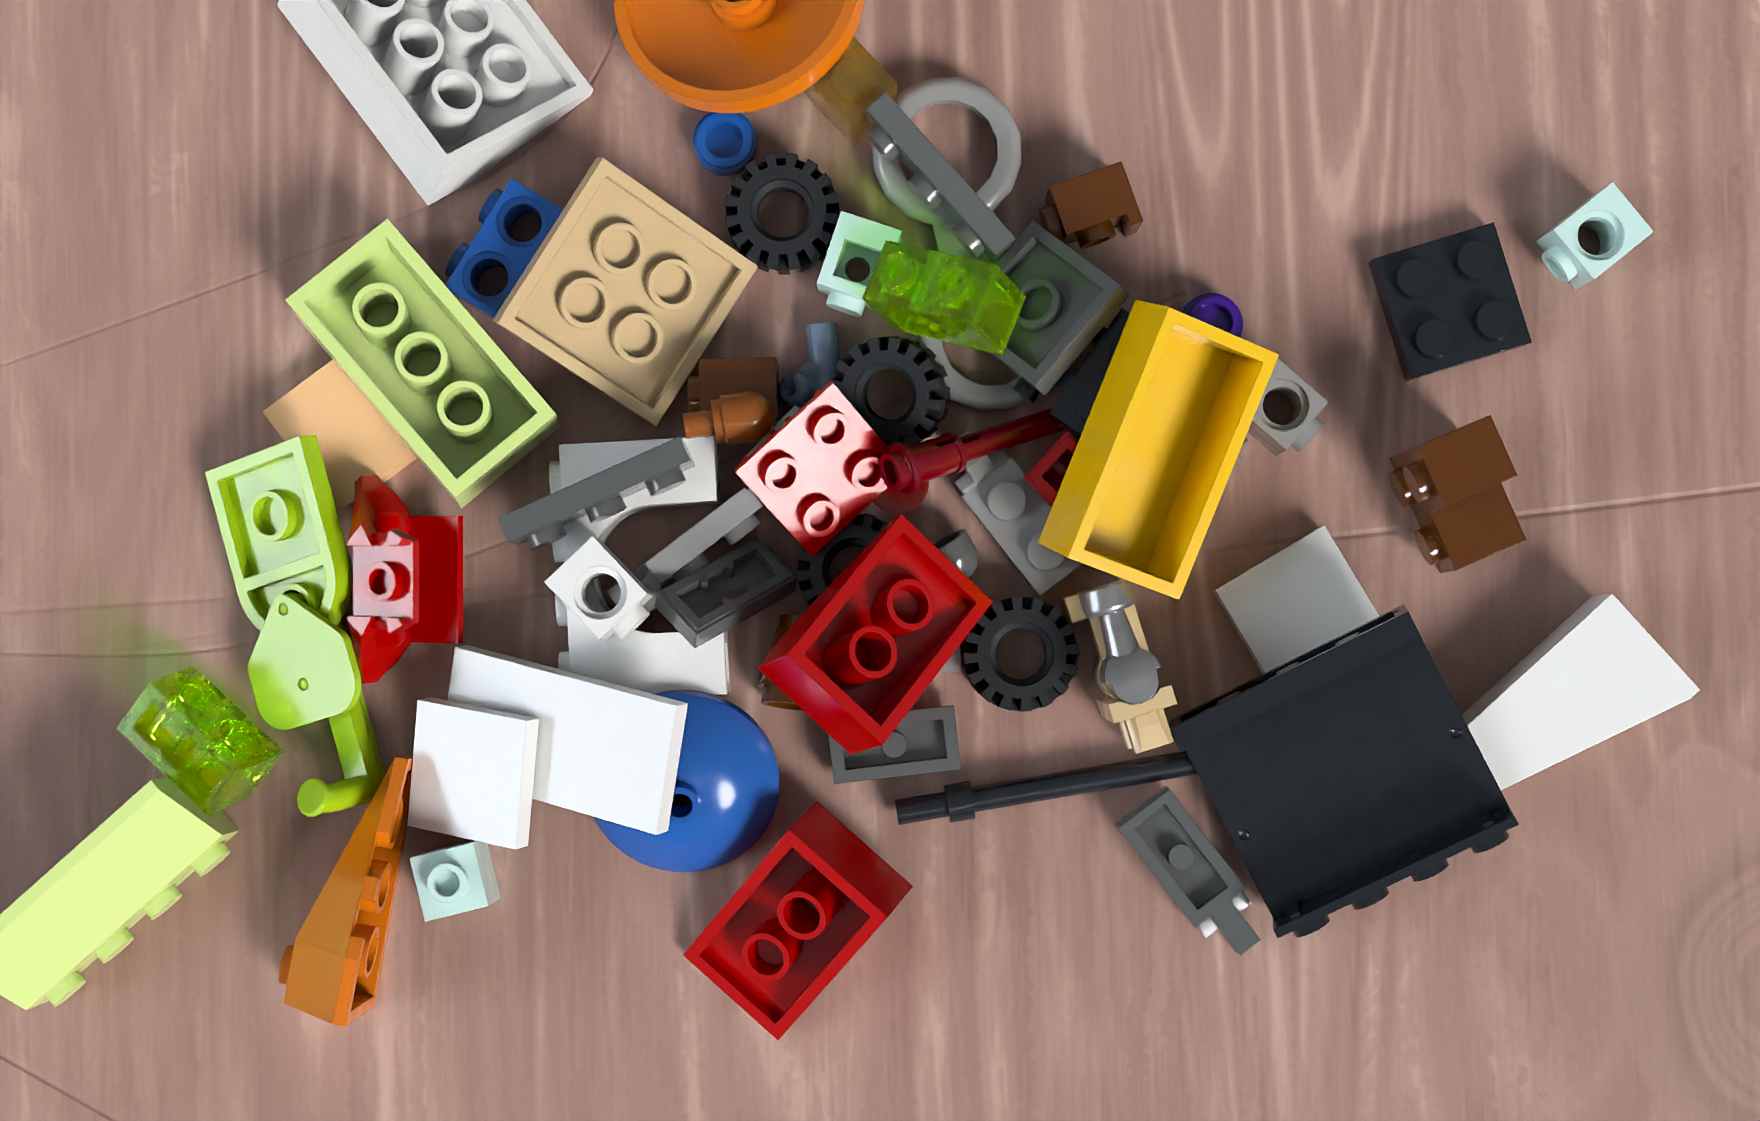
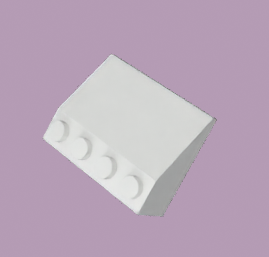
[277,0,593,205]

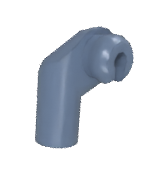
[779,322,840,409]

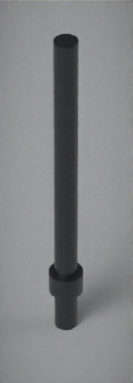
[895,751,1198,825]

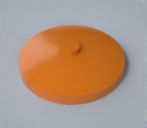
[614,0,865,113]

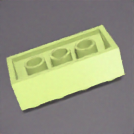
[0,774,240,1010]

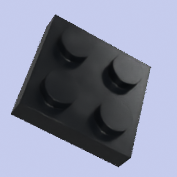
[1368,222,1532,382]

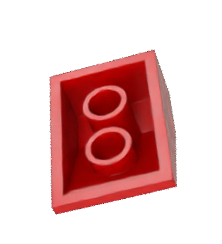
[757,514,993,755]
[683,801,913,1040]

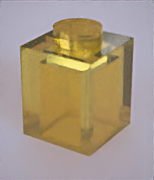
[807,36,897,143]

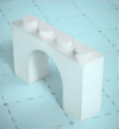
[549,436,731,695]

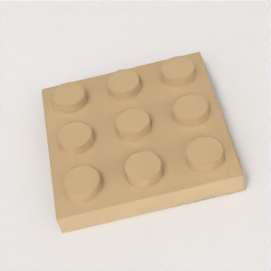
[492,157,758,426]

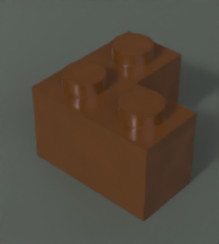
[1389,415,1527,573]

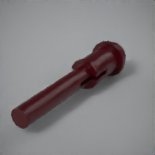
[879,408,1066,494]

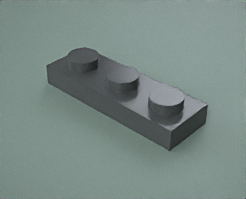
[865,92,1016,263]
[498,436,695,550]

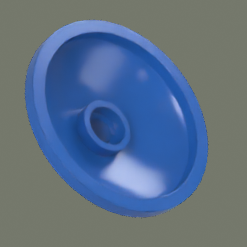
[594,690,780,872]

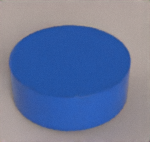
[693,112,757,176]

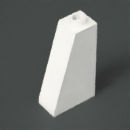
[1462,594,1700,790]

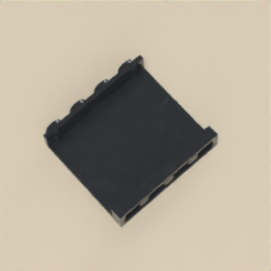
[1169,604,1519,938]

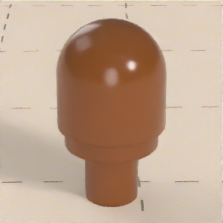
[683,390,775,446]

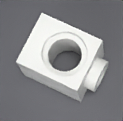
[544,536,653,640]

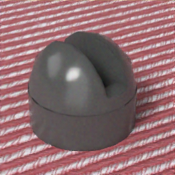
[933,529,978,577]

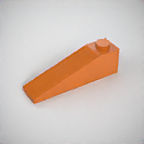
[279,755,413,1027]

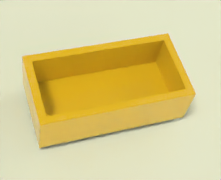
[1038,300,1279,600]

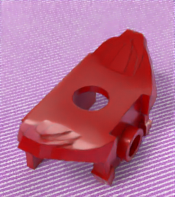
[347,475,463,684]

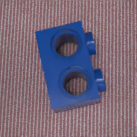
[445,178,563,320]

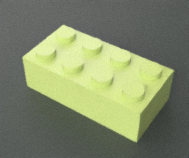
[285,219,559,509]

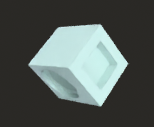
[1536,182,1654,290]
[410,840,501,922]

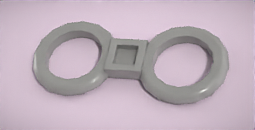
[872,77,1027,411]

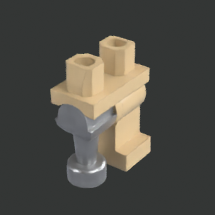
[1060,579,1177,753]

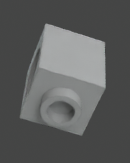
[1248,359,1328,456]

